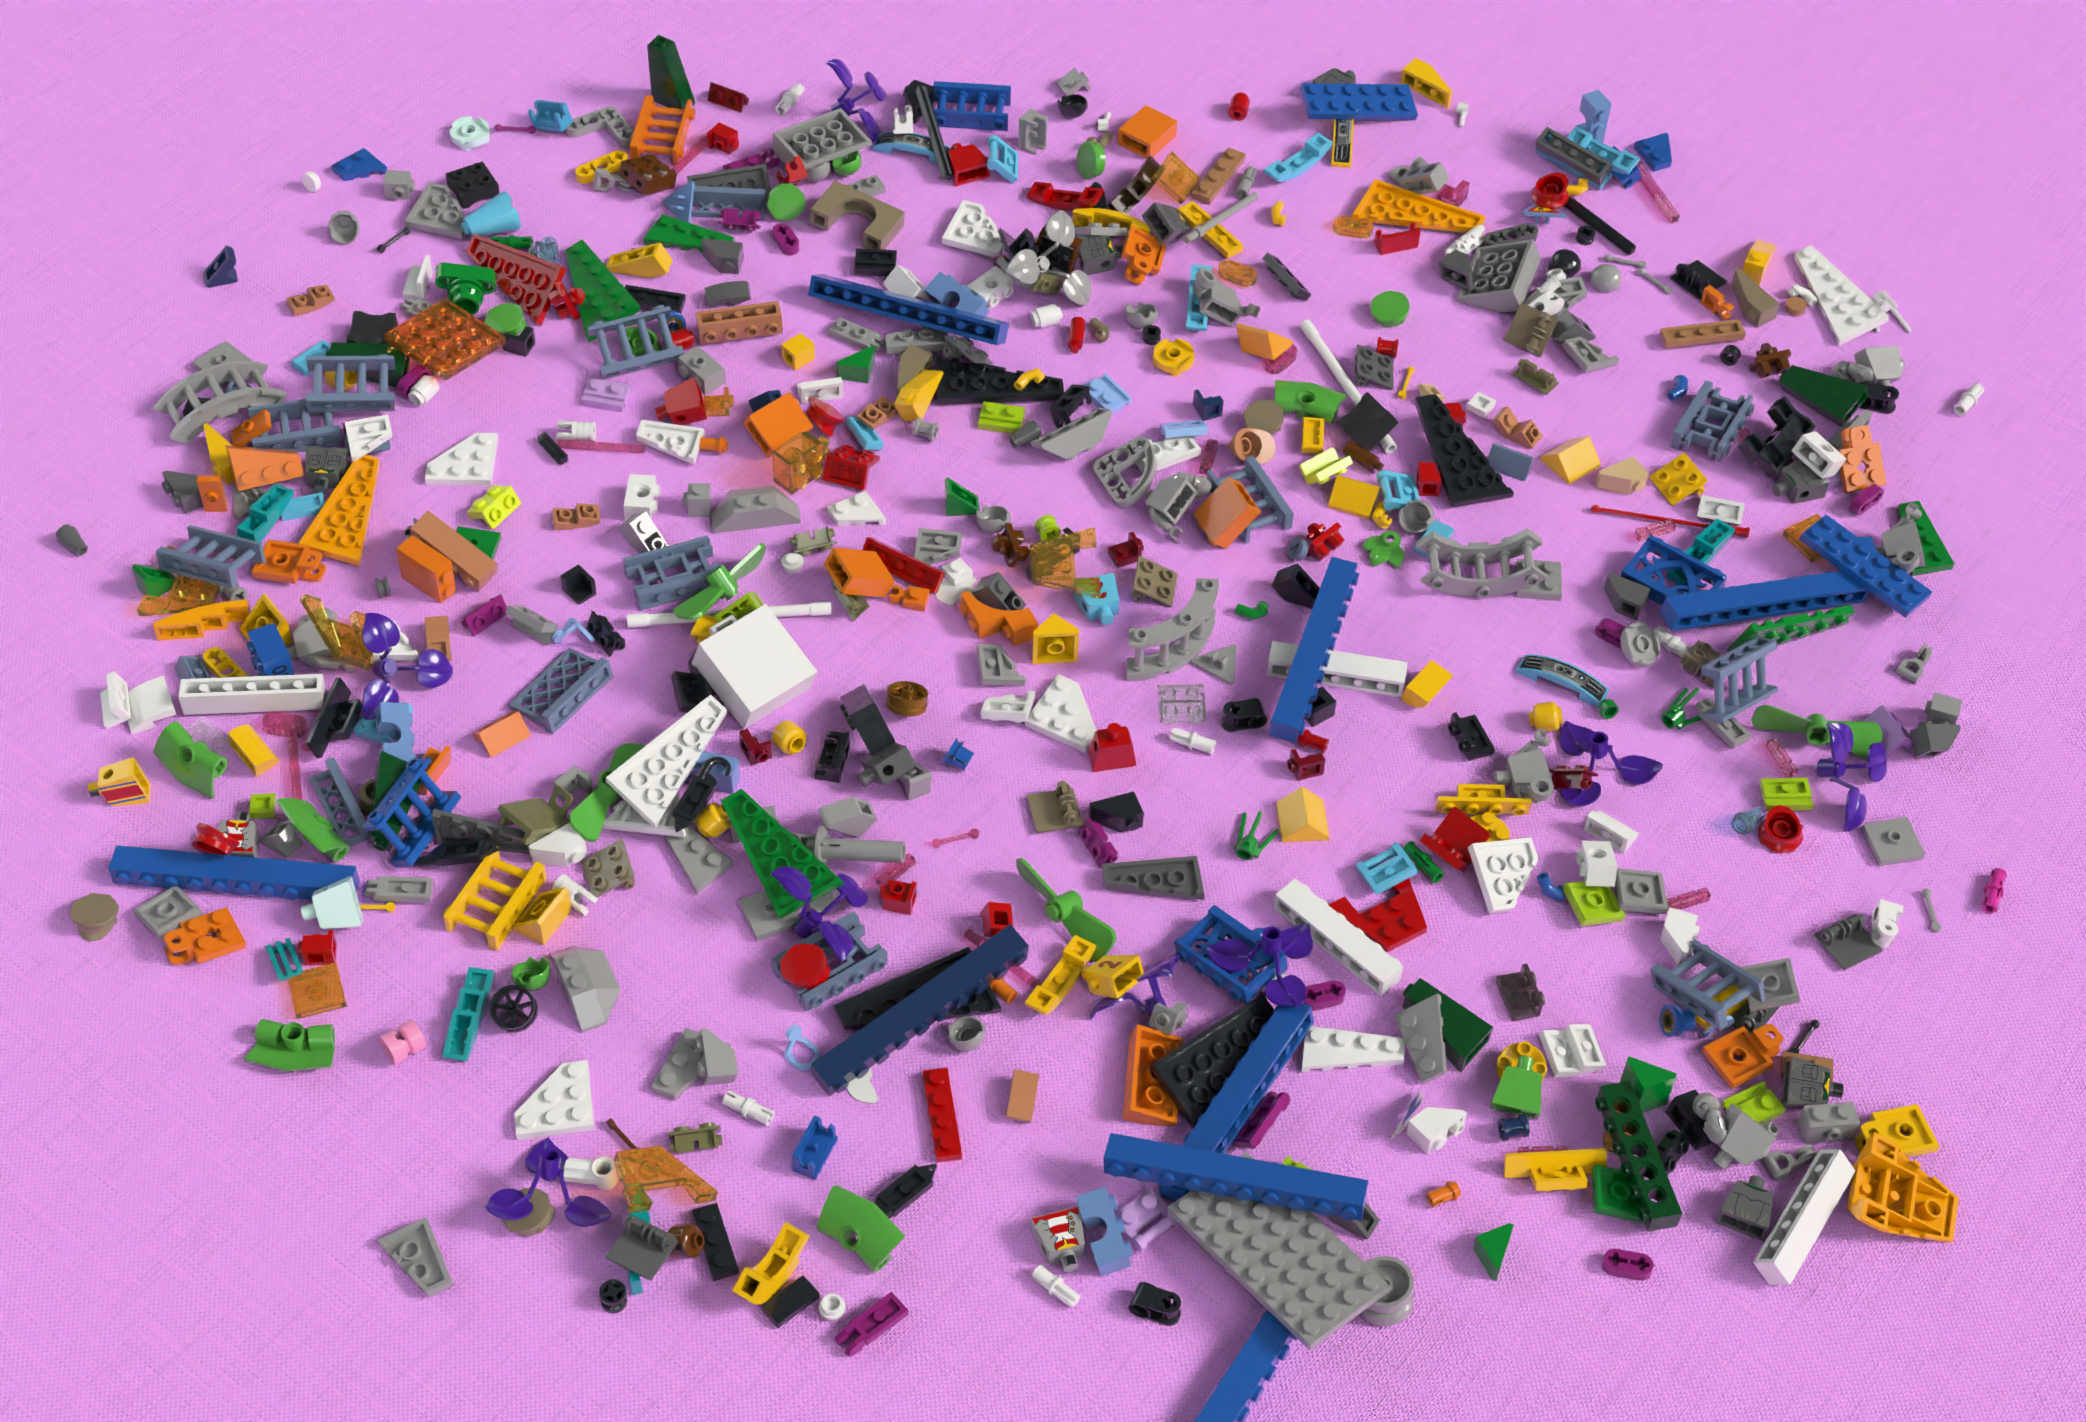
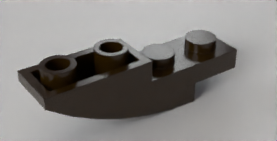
[1107,155,1164,214]

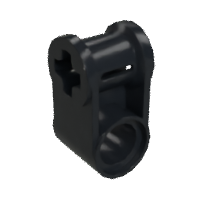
[1859,381,1899,414]
[1221,698,1268,732]
[1128,1282,1181,1326]

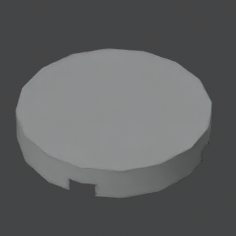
[1620,622,1660,667]

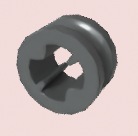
[375,576,391,598]

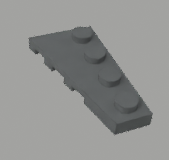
[687,164,771,201]
[432,809,531,854]
[1102,856,1204,900]

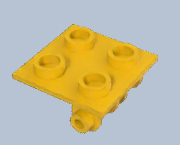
[1649,452,1708,506]

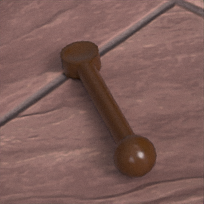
[606,1118,643,1158]

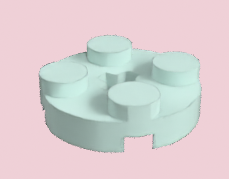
[449,116,490,151]

